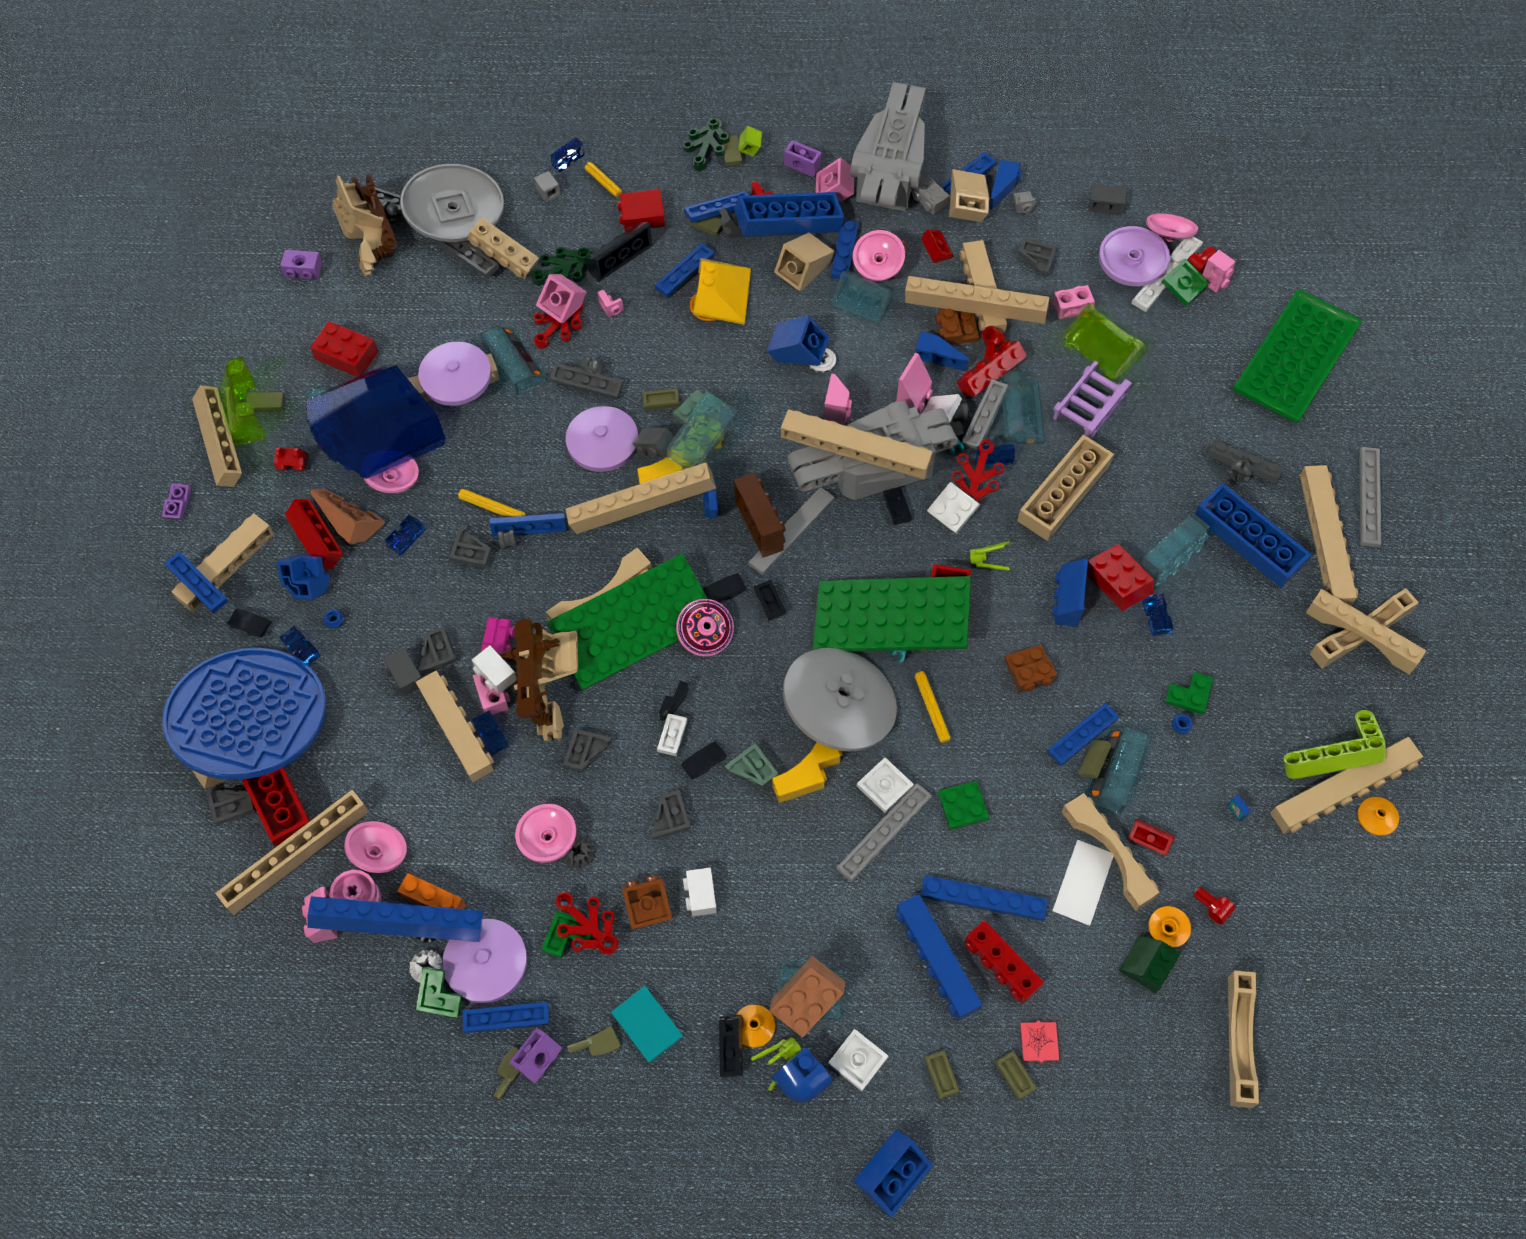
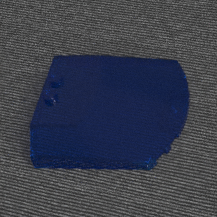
[306,365,445,479]

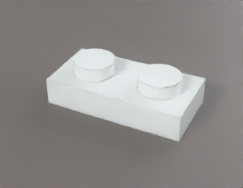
[657,713,687,757]

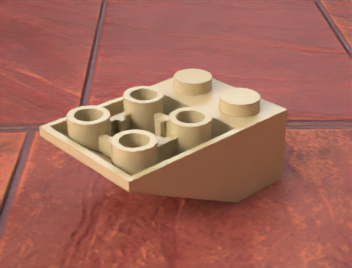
[949,169,989,222]

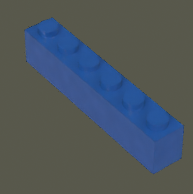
[895,894,983,1021]

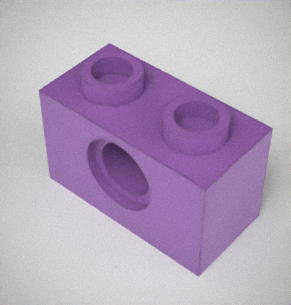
[784,140,822,177]
[280,250,323,279]
[509,1028,562,1083]

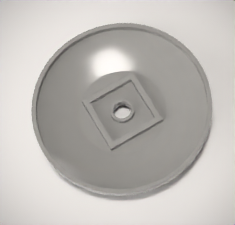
[400,164,504,242]
[783,648,897,751]

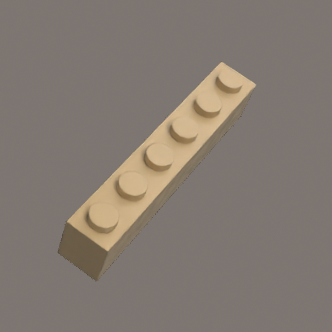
[959,240,1007,334]
[192,385,242,487]
[171,513,274,612]
[416,670,494,782]

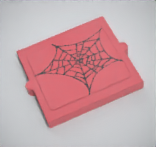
[1020,1020,1059,1063]

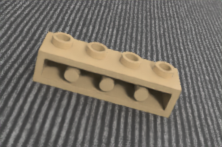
[467,217,539,280]

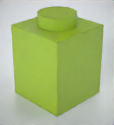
[738,126,762,157]

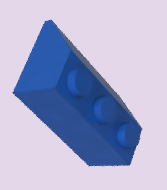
[1052,559,1088,627]
[853,1129,933,1218]

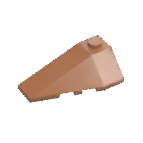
[310,489,385,544]

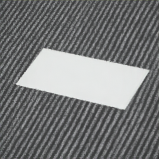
[1053,840,1114,926]

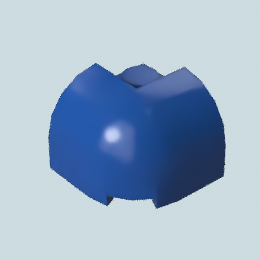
[277,554,330,599]
[771,1047,833,1103]

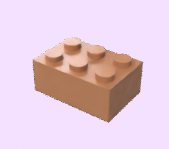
[769,956,845,1037]

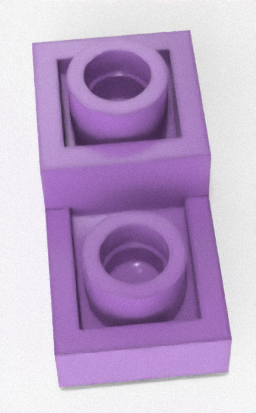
[162,483,192,519]

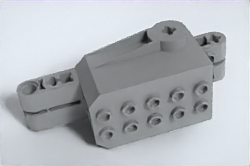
[850,82,926,211]
[787,401,958,500]

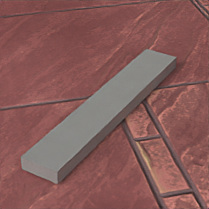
[1359,447,1381,548]
[748,487,835,575]
[836,783,932,883]

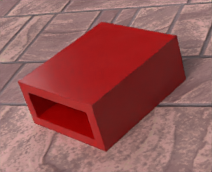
[617,189,665,231]

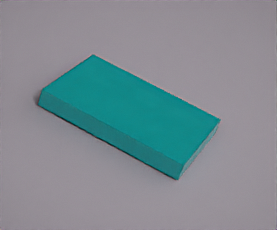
[611,986,683,1064]

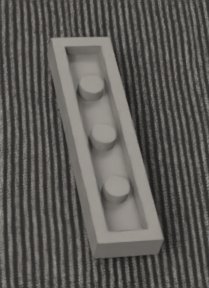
[962,380,1009,450]

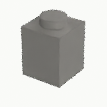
[534,171,560,202]

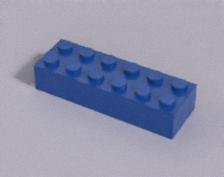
[734,192,844,236]
[1194,483,1312,588]

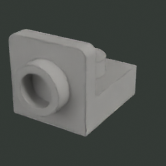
[1013,191,1036,213]

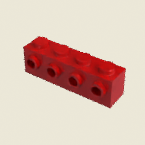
[956,340,1027,396]
[284,499,343,569]
[964,920,1044,1004]

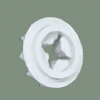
[810,348,836,373]
[409,950,443,983]

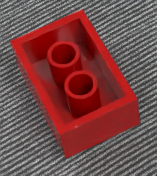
[310,321,379,378]
[1087,543,1154,611]

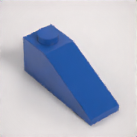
[989,160,1022,210]
[915,332,968,371]

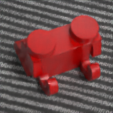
[274,447,309,471]

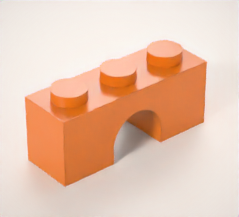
[397,873,466,909]

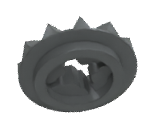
[562,836,594,869]

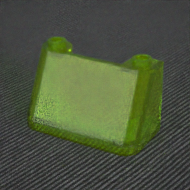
[1061,303,1147,381]
[219,356,266,446]

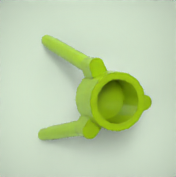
[970,541,1010,571]
[751,1037,801,1091]

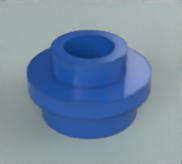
[324,610,344,628]
[1172,714,1193,734]

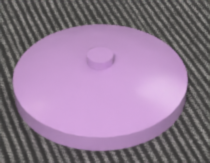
[1099,226,1170,286]
[418,342,491,406]
[566,406,638,472]
[442,919,527,1003]

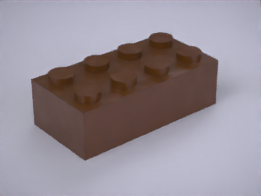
[734,473,786,558]

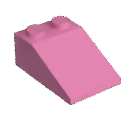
[896,353,933,413]

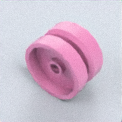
[329,870,382,902]

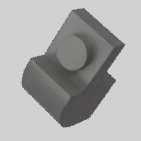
[719,207,743,238]

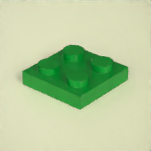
[1161,259,1210,306]
[938,781,989,830]

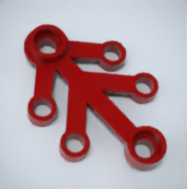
[533,302,584,349]
[952,440,1005,503]
[556,892,619,955]

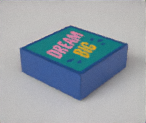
[1228,795,1251,821]

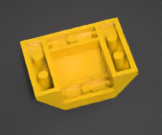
[693,258,751,325]

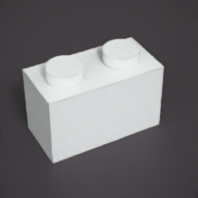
[472,646,517,694]
[683,867,717,917]

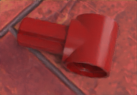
[1187,246,1216,274]
[982,326,1005,360]
[1194,887,1236,925]

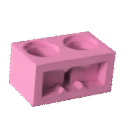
[1203,250,1236,293]
[1052,285,1095,319]
[473,674,510,717]

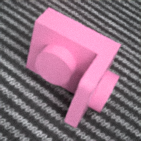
[597,290,624,318]

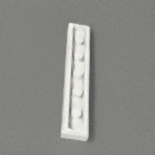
[1131,236,1203,312]

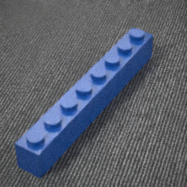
[307,896,483,942]

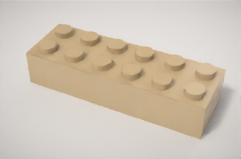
[1017,435,1114,541]

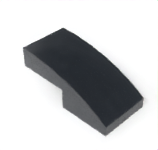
[702,573,747,602]
[227,608,272,638]
[659,680,689,721]
[681,741,727,780]

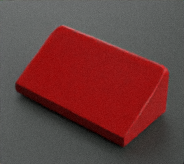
[921,229,953,263]
[1128,818,1174,856]

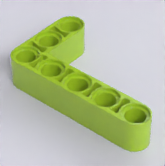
[1284,710,1386,779]

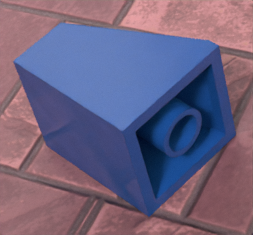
[767,315,830,366]

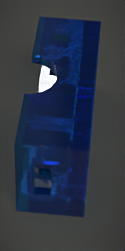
[550,137,585,173]
[976,444,1016,466]
[384,514,426,556]
[1142,594,1174,636]
[279,626,321,666]
[472,710,509,756]

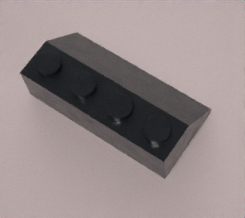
[584,222,652,282]

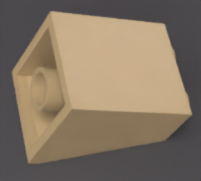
[774,233,835,291]

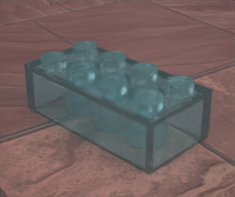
[666,391,738,469]
[1140,512,1210,589]

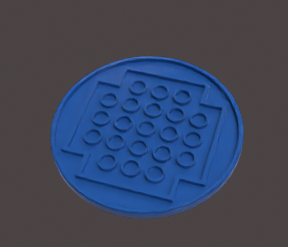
[162,648,326,780]

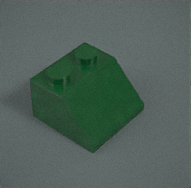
[1119,935,1181,994]

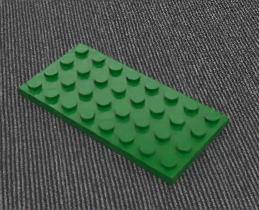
[1232,289,1362,424]
[546,553,710,691]
[813,576,971,652]

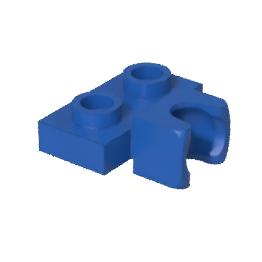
[703,477,719,519]

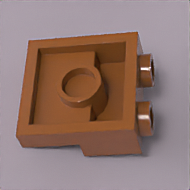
[935,308,979,345]
[1004,645,1057,692]
[622,875,672,929]

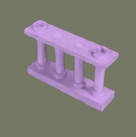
[1053,361,1132,439]

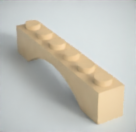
[546,548,652,621]
[1310,588,1419,669]
[1306,589,1426,675]
[1062,793,1160,911]
[1228,970,1259,1108]

